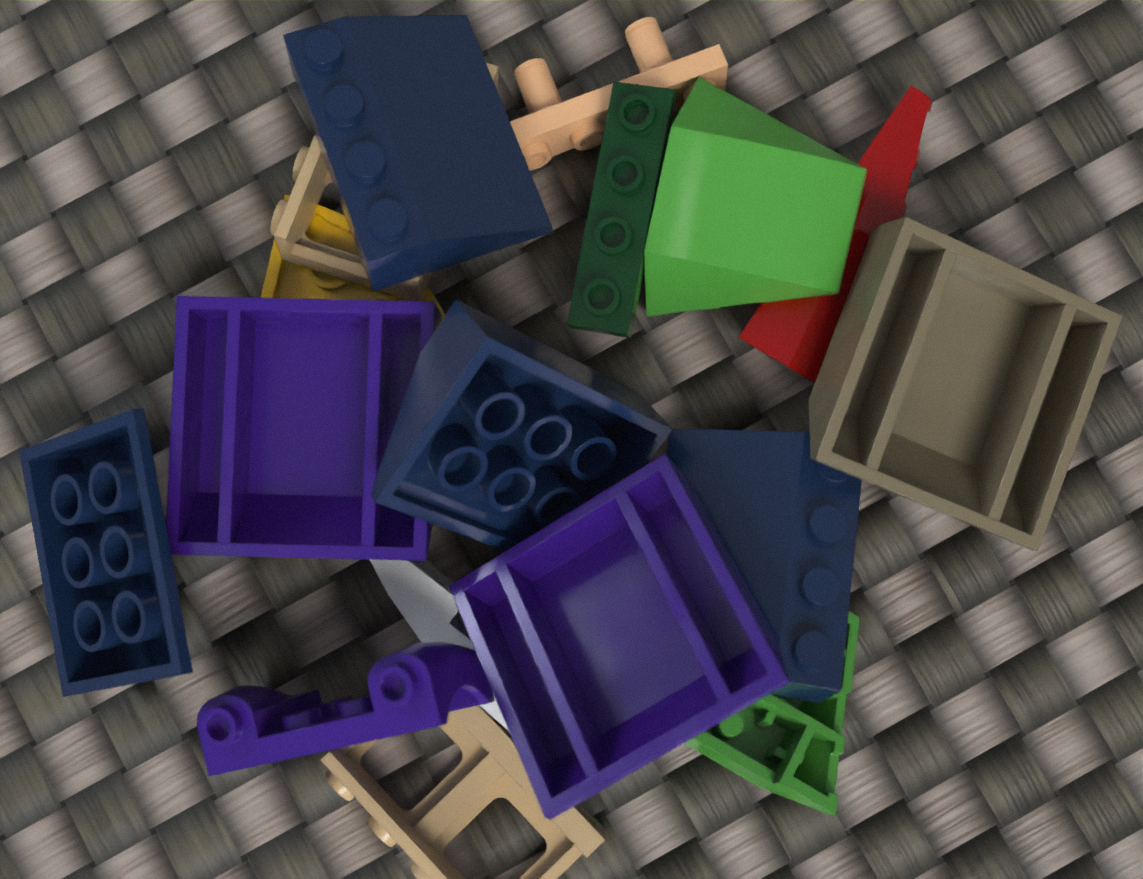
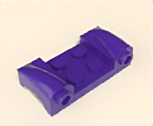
[197,642,495,776]

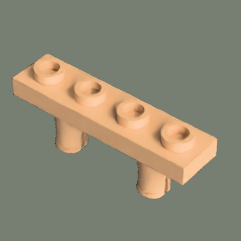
[510,17,728,171]

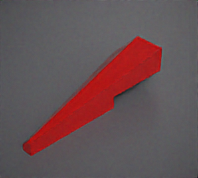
[738,86,932,384]

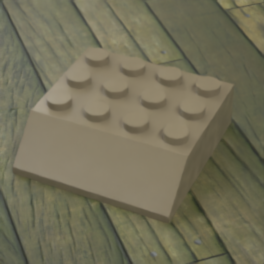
[809,217,1123,551]

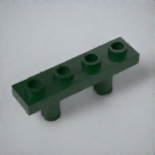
[567,81,677,338]

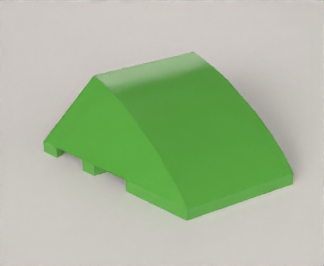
[644,77,867,317]
[684,611,860,816]

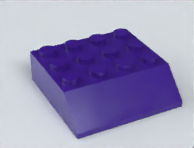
[166,296,442,561]
[449,454,791,820]

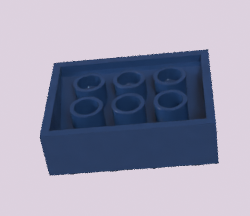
[283,15,553,292]
[370,299,673,551]
[19,408,193,697]
[666,428,862,703]

